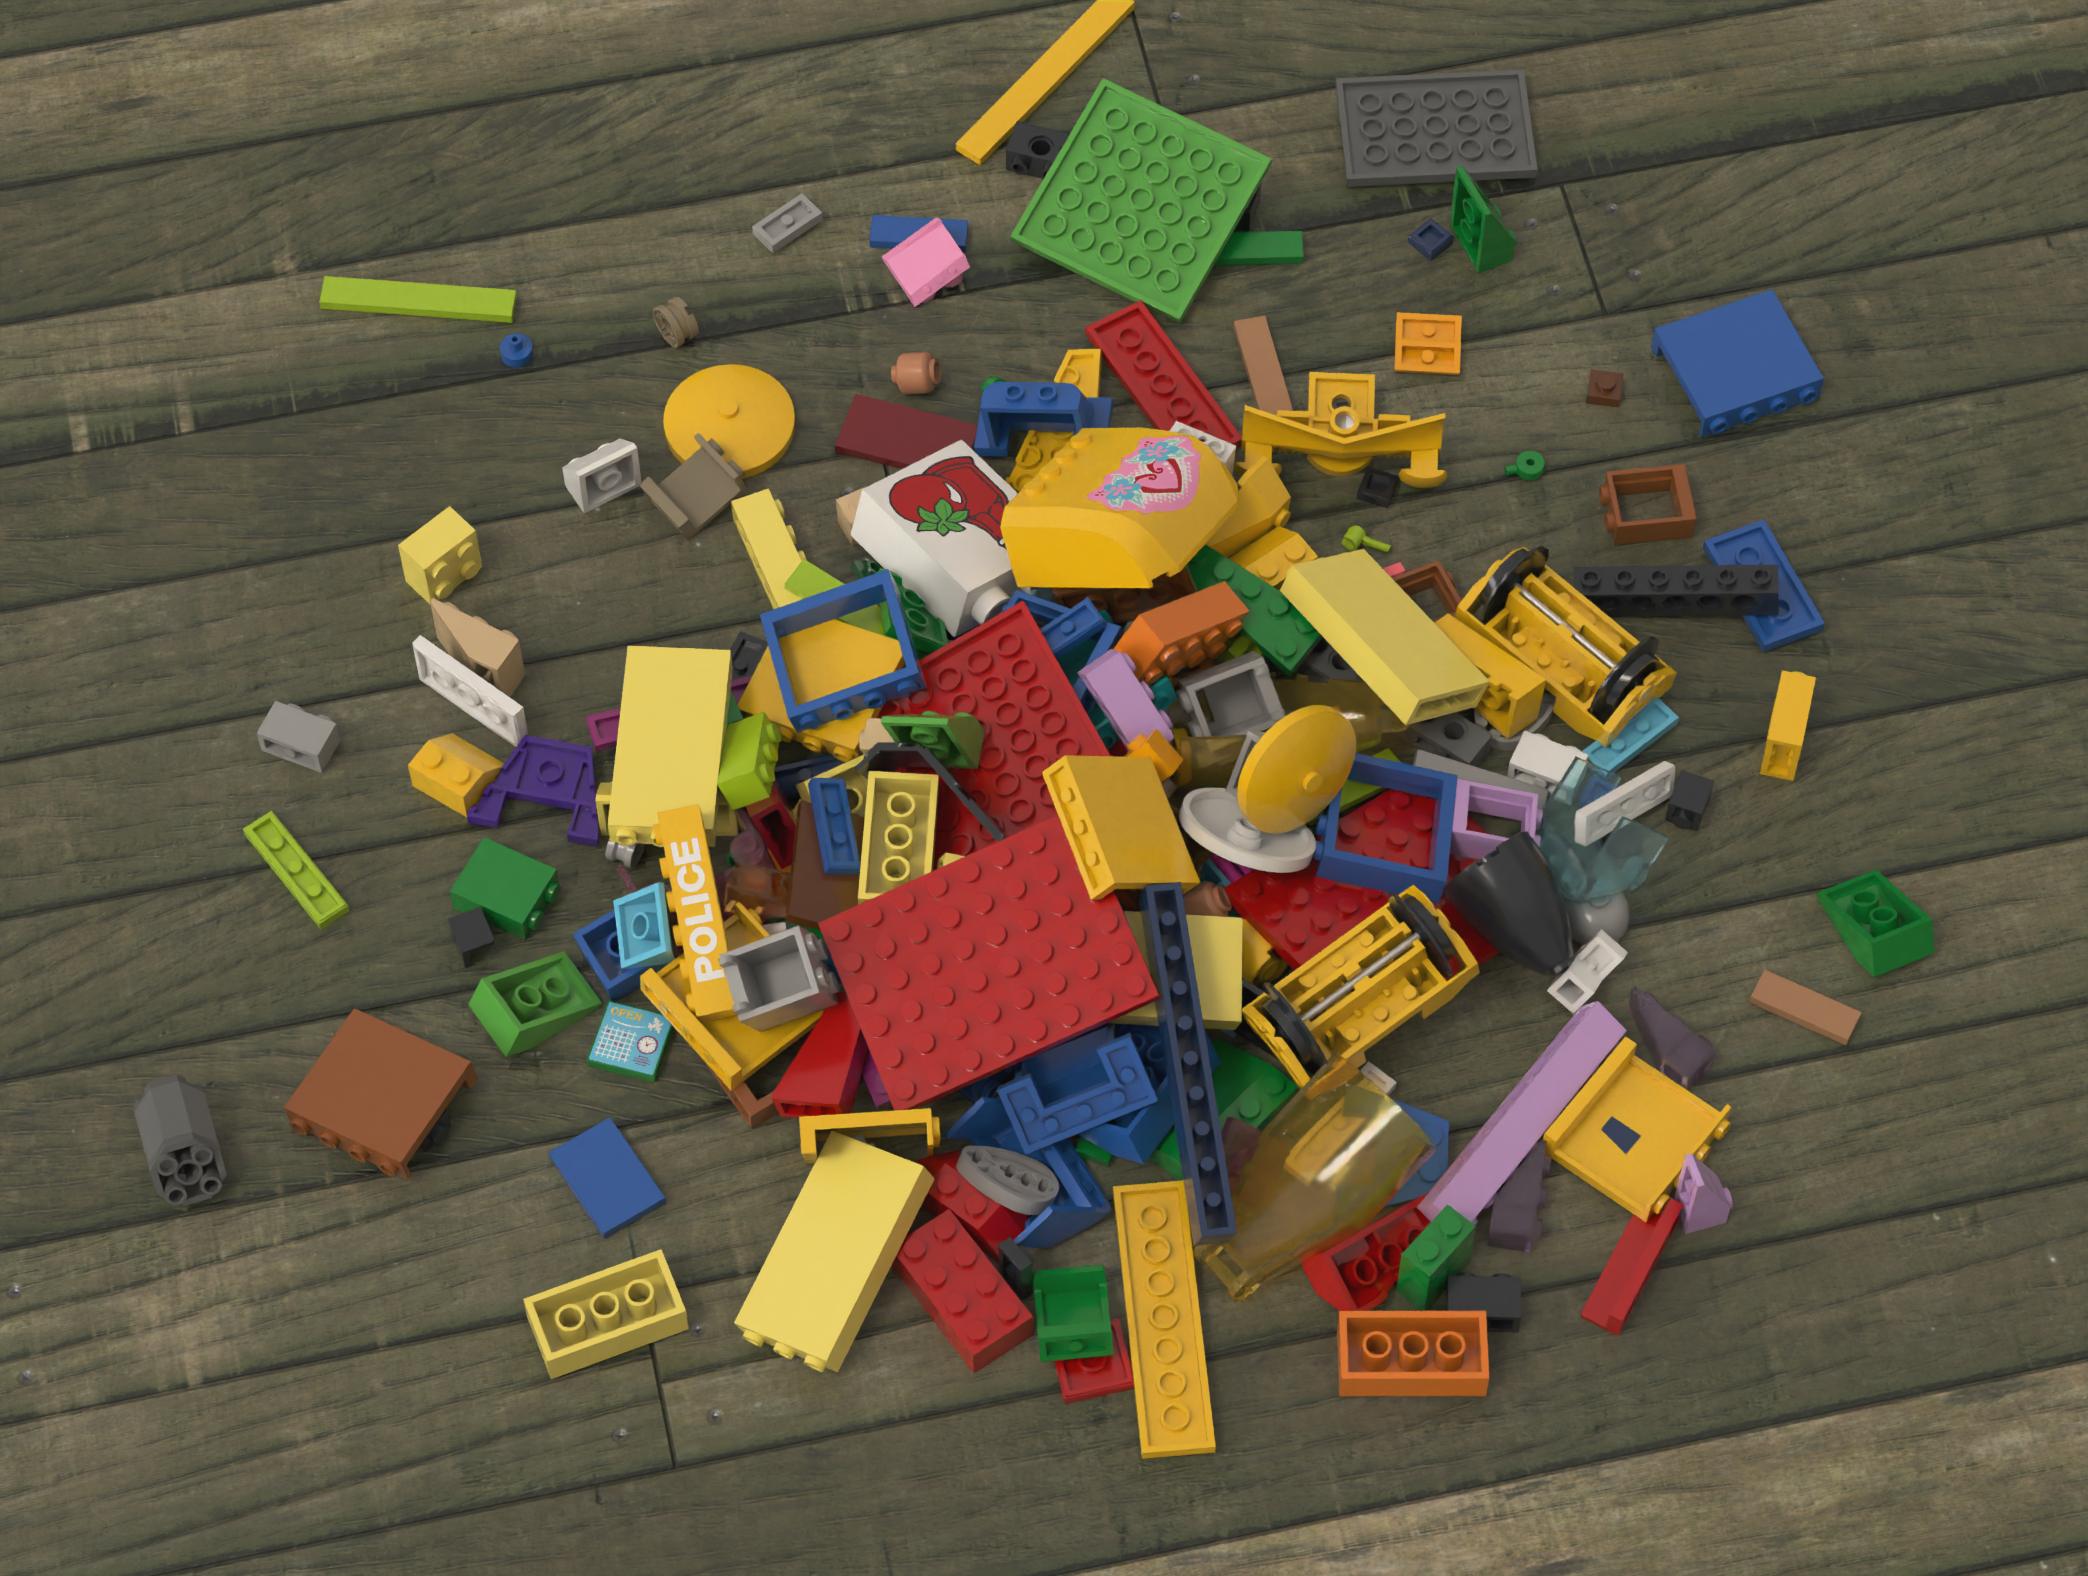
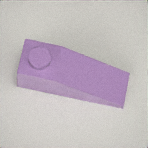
[1674,1154,1733,1234]

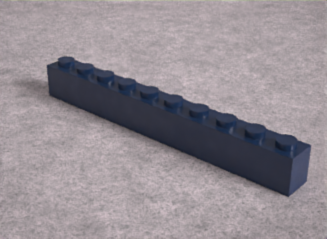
[1138,882,1237,1246]

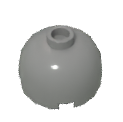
[1564,879,1630,947]

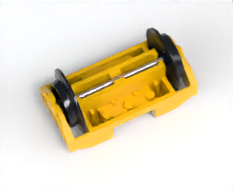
[1454,545,1677,747]
[1241,885,1480,1099]

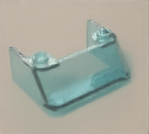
[1535,756,1669,905]

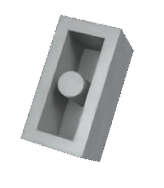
[257,701,341,773]

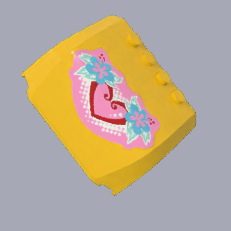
[1000,427,1239,588]

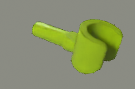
[1342,525,1391,553]

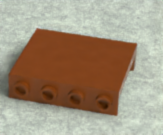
[283,1008,478,1180]

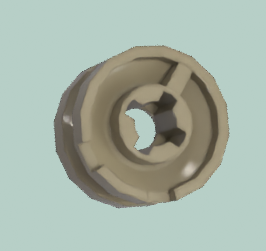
[653,296,699,348]

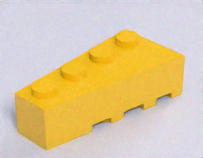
[1435,613,1547,740]

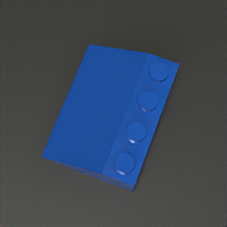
[1078,1024,1221,1164]

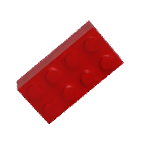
[891,1209,1033,1373]

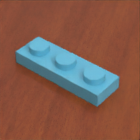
[1582,698,1679,780]

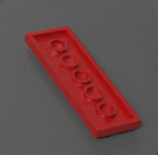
[1085,300,1242,449]

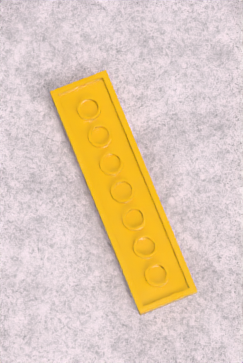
[1113,1180,1216,1459]

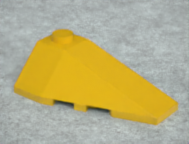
[1206,455,1291,557]

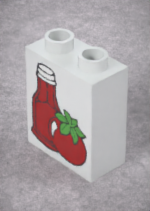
[850,439,1053,637]

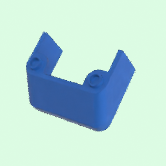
[945,1097,1111,1248]

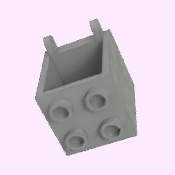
[1175,651,1286,751]
[718,925,840,1032]

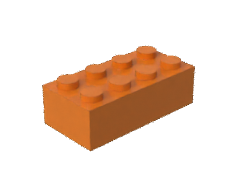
[1113,581,1250,686]
[1337,1311,1489,1396]

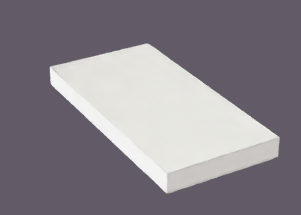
[412,635,528,747]

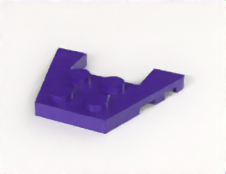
[467,735,599,847]

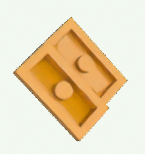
[1394,312,1462,375]

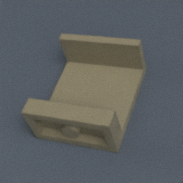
[639,433,748,540]

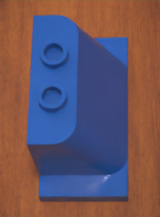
[974,382,1114,457]
[997,1023,1159,1155]

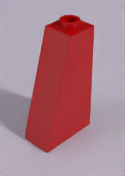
[771,992,869,1118]

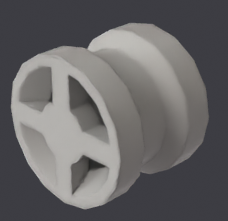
[605,839,645,869]

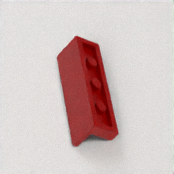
[1581,1198,1684,1336]

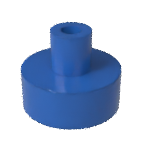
[500,333,533,367]

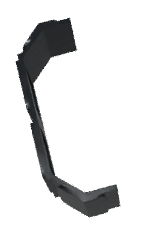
[855,742,1009,842]

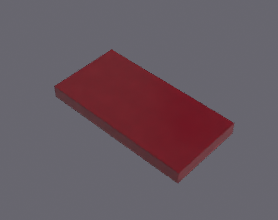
[835,394,978,469]

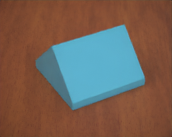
[613,882,676,969]

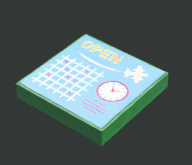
[586,1000,674,1083]

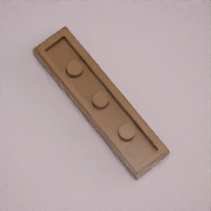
[1233,316,1293,415]

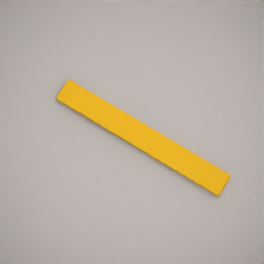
[956,0,1135,166]

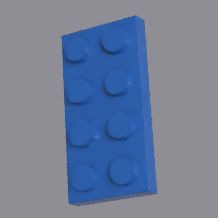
[1703,519,1825,652]

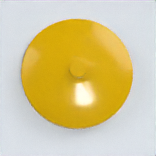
[663,364,795,479]
[1237,705,1356,834]

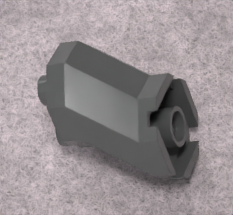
[133,1074,227,1206]

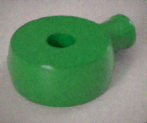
[1504,450,1546,481]

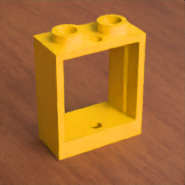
[1760,670,1816,781]

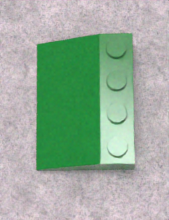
[1150,1038,1298,1181]

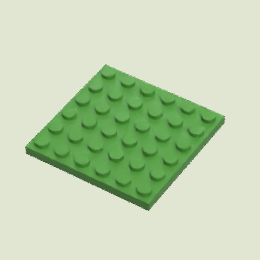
[1010,78,1272,324]

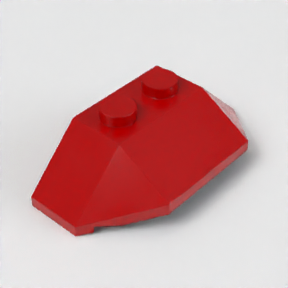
[915,1149,1027,1264]

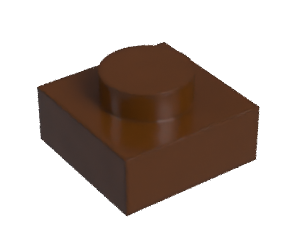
[1586,369,1623,407]

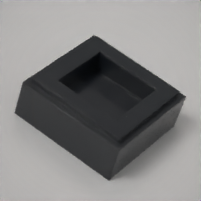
[1356,467,1399,508]

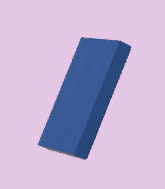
[549,1117,666,1239]

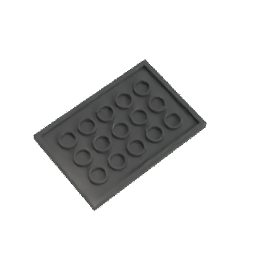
[1335,69,1538,187]

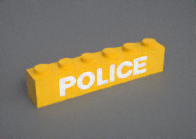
[653,804,738,1023]

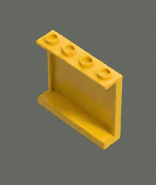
[738,619,906,762]
[1042,755,1200,900]
[640,902,826,1091]
[1540,1036,1731,1223]
[799,1108,940,1165]

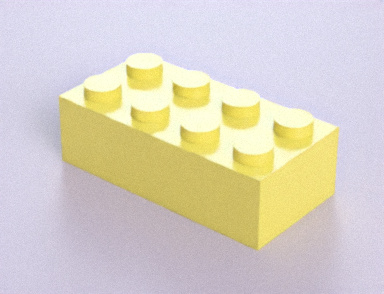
[858,771,939,905]
[523,1249,689,1379]

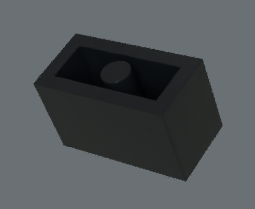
[1445,1272,1521,1333]

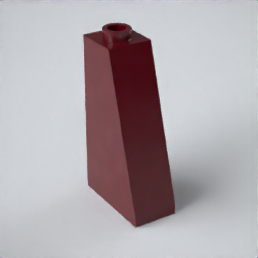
[746,776,796,869]

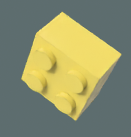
[398,506,482,605]

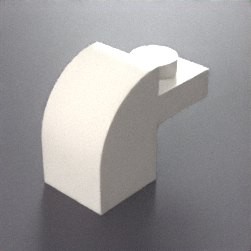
[1547,929,1628,1014]

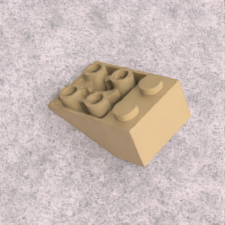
[430,598,525,697]

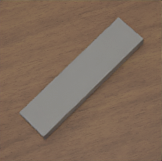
[1413,749,1548,818]

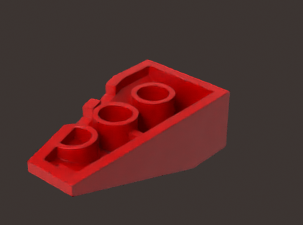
[1300,1193,1431,1311]

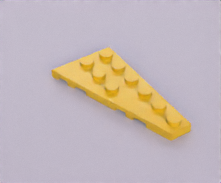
[1005,349,1102,493]

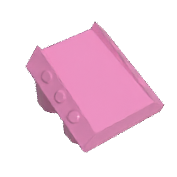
[882,217,970,307]

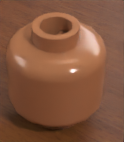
[891,351,941,395]
[1183,881,1231,917]

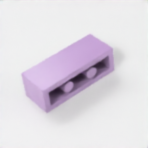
[1077,649,1175,751]

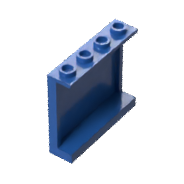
[1651,289,1824,437]

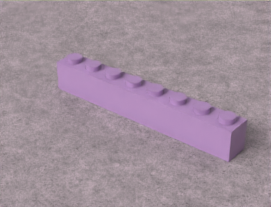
[1417,1001,1627,1225]

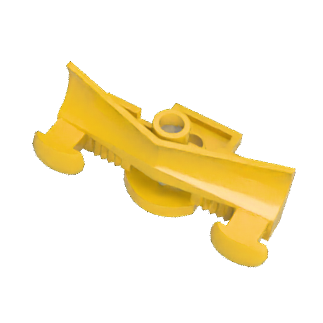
[1233,372,1448,488]

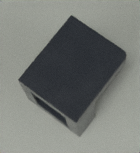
[448,907,495,968]

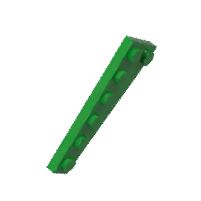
[1187,544,1323,677]

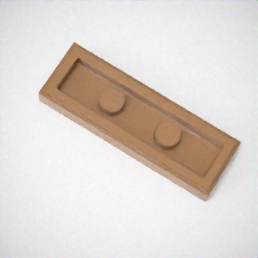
[1749,969,1862,1045]

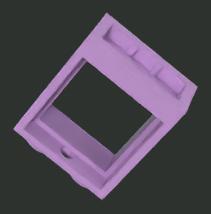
[1450,779,1543,860]

